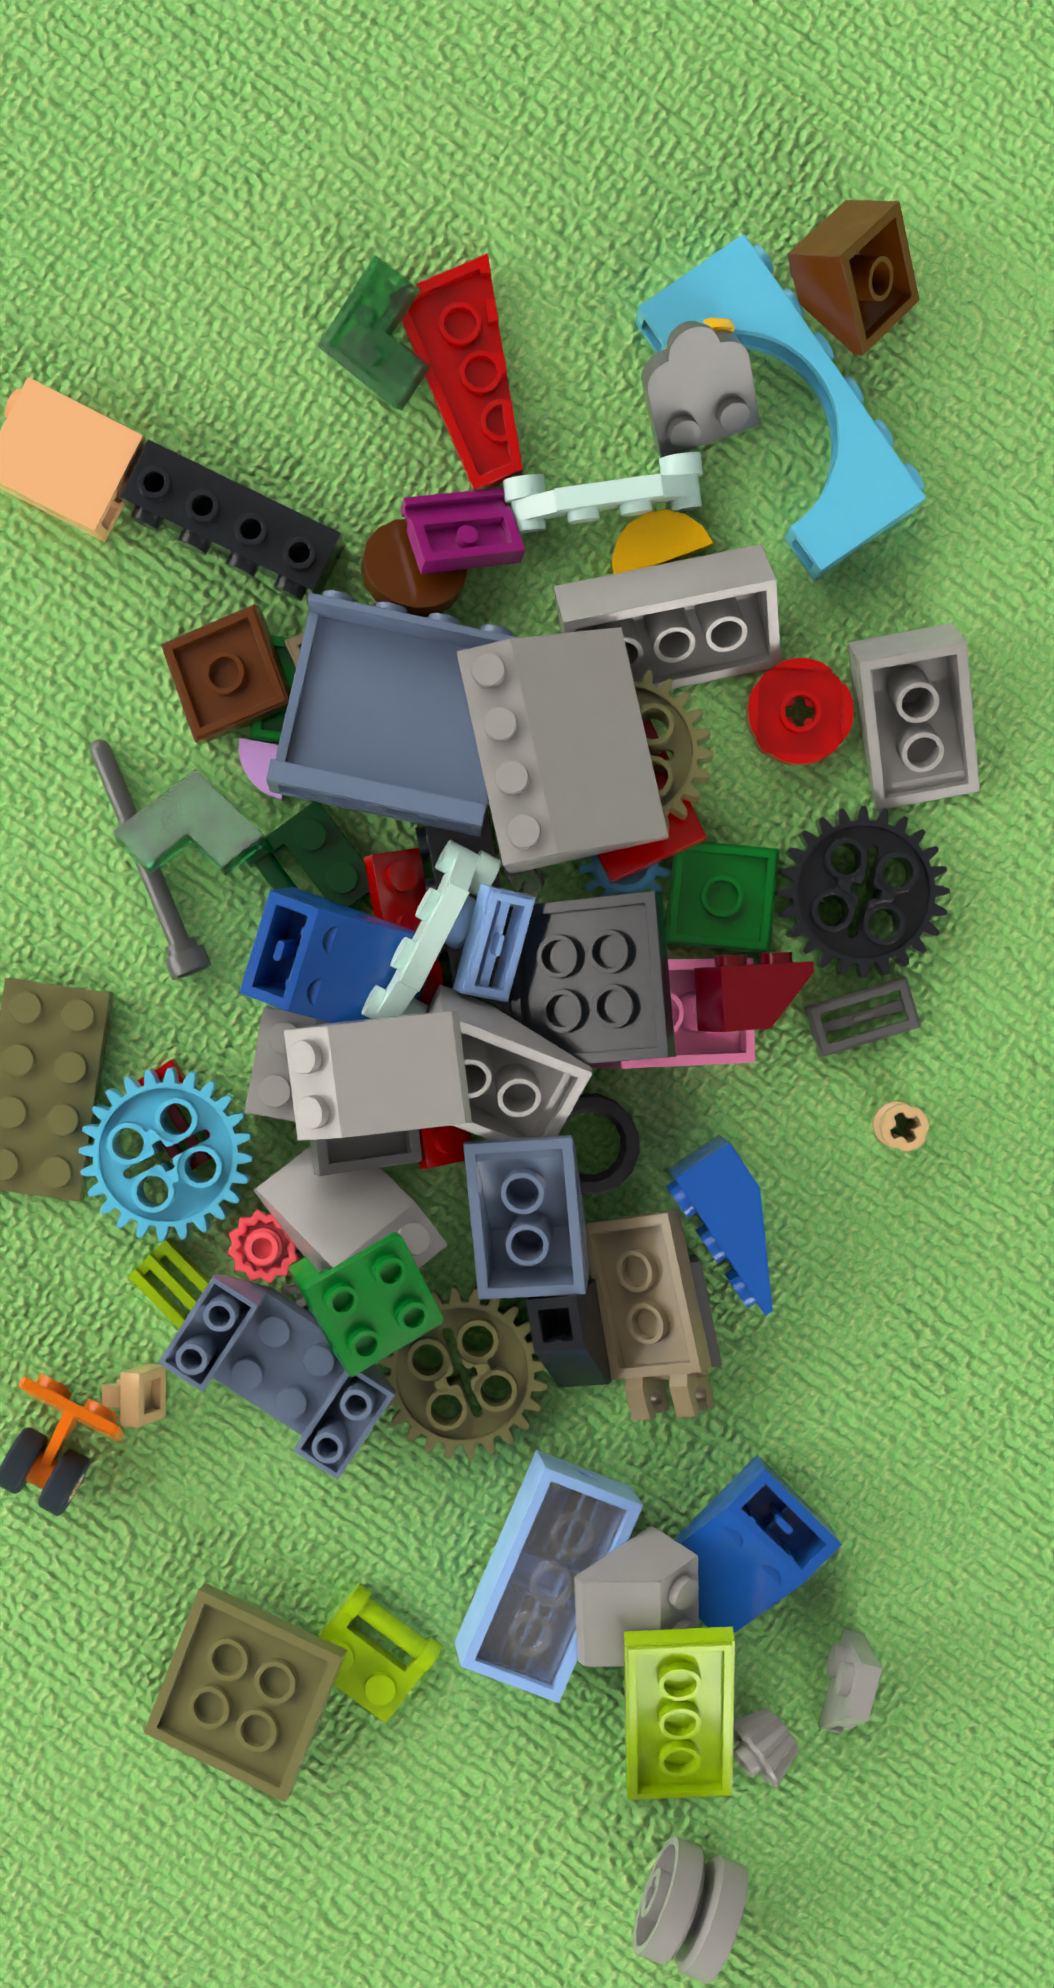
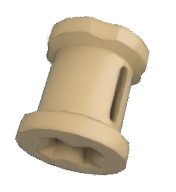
[872,1101,929,1152]

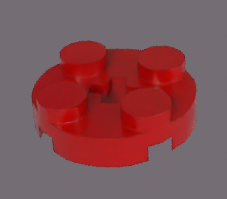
[746,658,854,766]

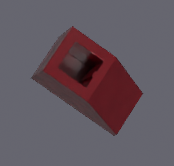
[694,952,814,1032]

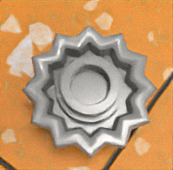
[733,1709,799,1787]

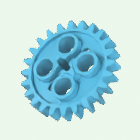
[78,1067,255,1241]

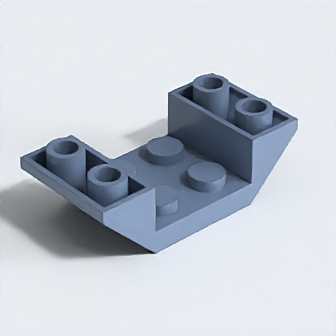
[158,1273,396,1480]

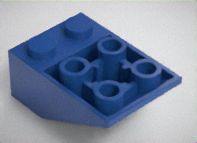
[239,887,427,1023]
[666,1135,773,1316]
[673,1454,842,1633]

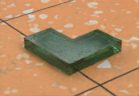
[317,255,431,411]
[113,769,266,876]

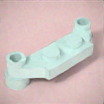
[502,452,703,534]
[362,840,501,1019]

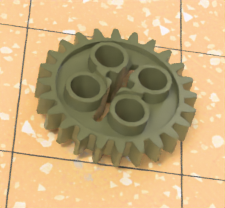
[632,670,713,831]
[378,1285,547,1460]

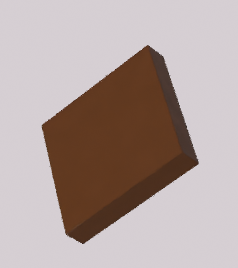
[161,604,291,744]

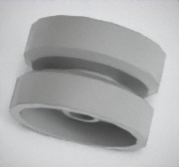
[632,1836,748,1984]

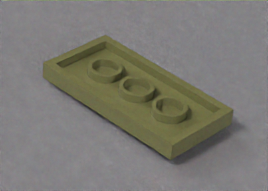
[0,978,114,1202]

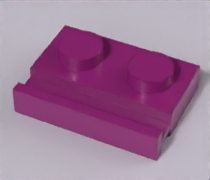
[400,488,525,574]

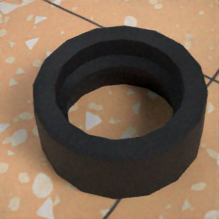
[558,1093,640,1195]

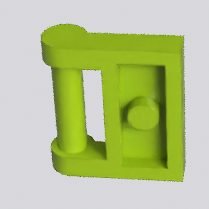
[318,1583,443,1723]

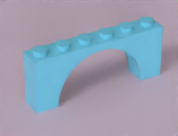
[635,234,926,581]

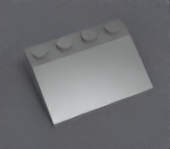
[457,627,669,875]

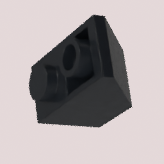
[526,1279,612,1388]

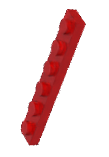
[363,848,472,1169]

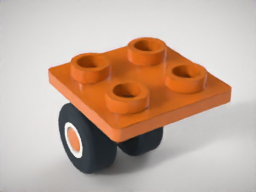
[0,1373,125,1516]

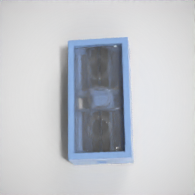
[454,1450,643,1703]

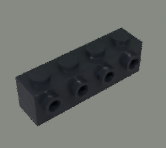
[120,439,345,601]

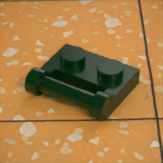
[241,801,370,907]

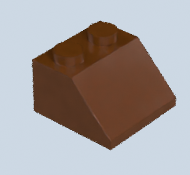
[787,200,920,356]

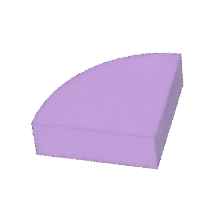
[239,738,285,801]

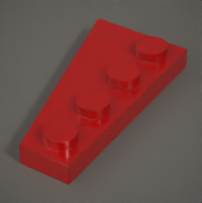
[391,253,523,491]

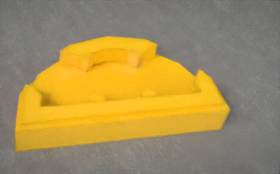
[611,509,714,574]

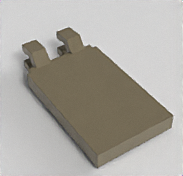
[586,1209,714,1421]

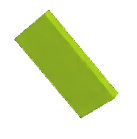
[624,1626,735,1800]

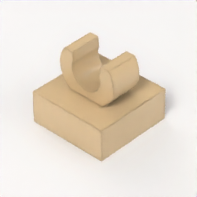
[102,1364,166,1428]

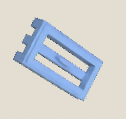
[453,884,536,1002]

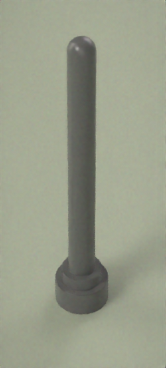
[89,739,211,980]

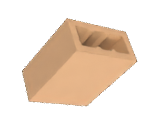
[0,377,147,542]

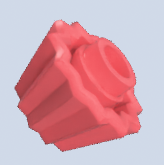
[226,1209,299,1284]

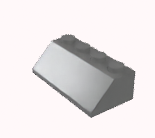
[553,544,781,689]

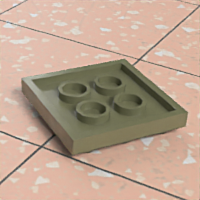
[144,1583,348,1802]

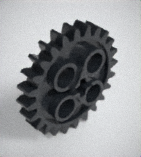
[775,806,950,978]

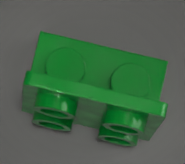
[287,1232,444,1378]

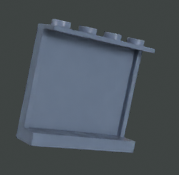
[266,590,519,837]

